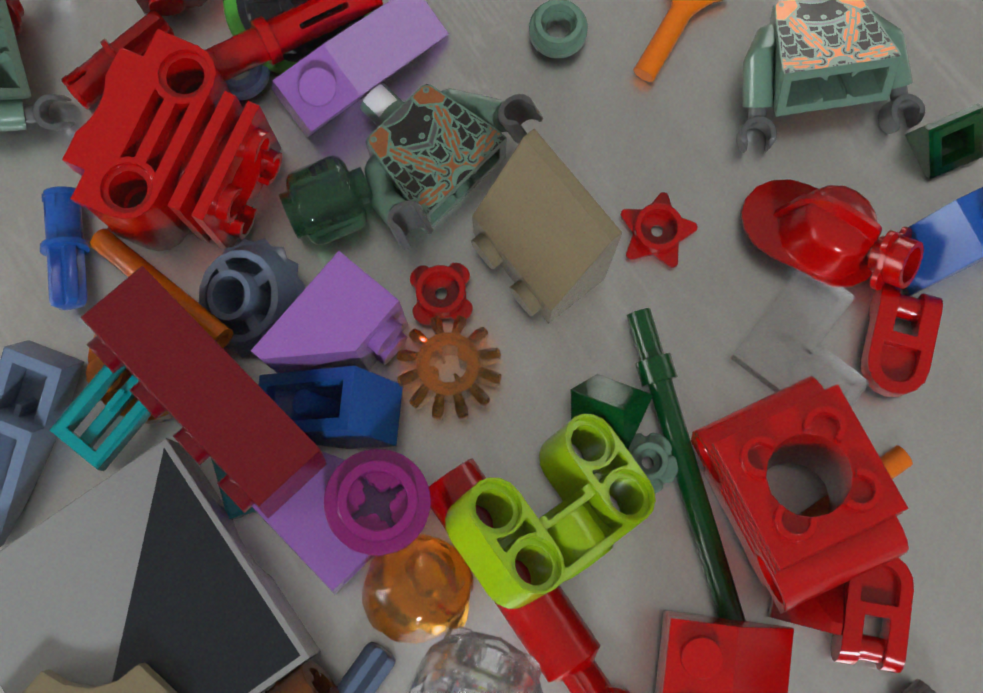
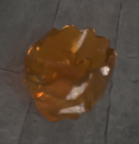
[362,534,474,644]

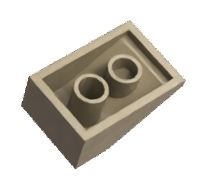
[471,128,622,324]

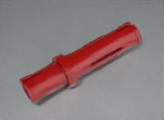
[205,0,383,81]

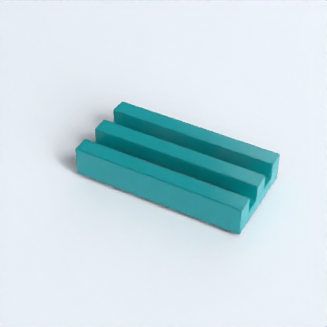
[49,365,151,471]

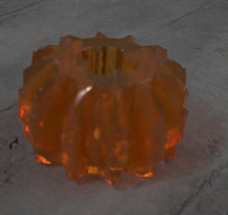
[397,316,501,421]

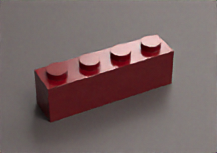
[80,266,327,518]

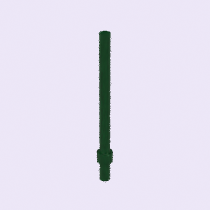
[627,308,746,621]

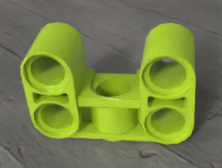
[445,414,656,609]

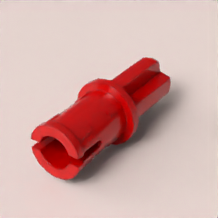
[61,11,174,110]

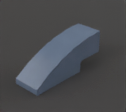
[0,340,84,547]

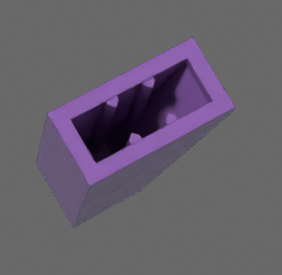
[252,451,403,595]

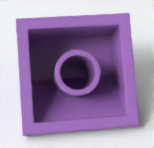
[251,251,408,373]

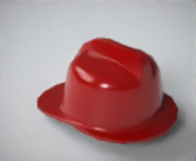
[741,179,882,287]

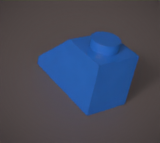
[902,187,983,296]
[258,366,403,449]

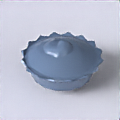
[199,239,305,357]

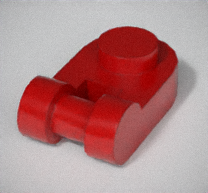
[861,284,943,397]
[831,558,914,673]

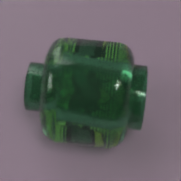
[279,155,373,246]

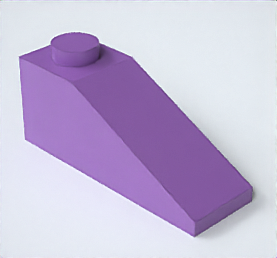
[271,0,449,138]

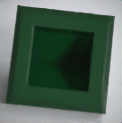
[904,104,983,179]
[570,374,653,450]

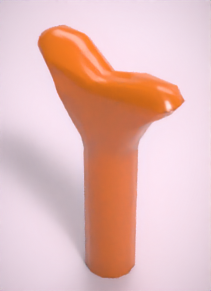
[633,0,723,82]

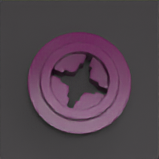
[324,449,431,557]

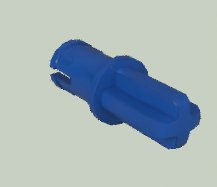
[39,186,91,310]

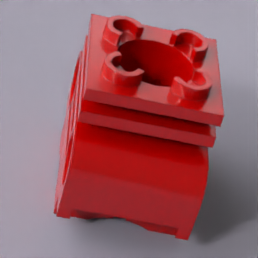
[62,29,283,251]
[691,376,909,614]

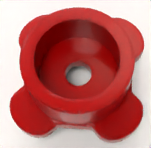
[868,226,924,291]
[410,263,473,325]

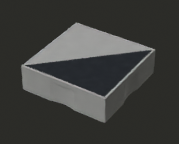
[0,438,321,693]

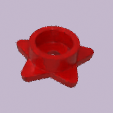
[620,192,698,268]

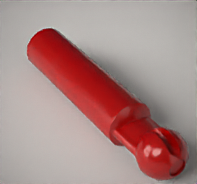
[429,458,630,693]

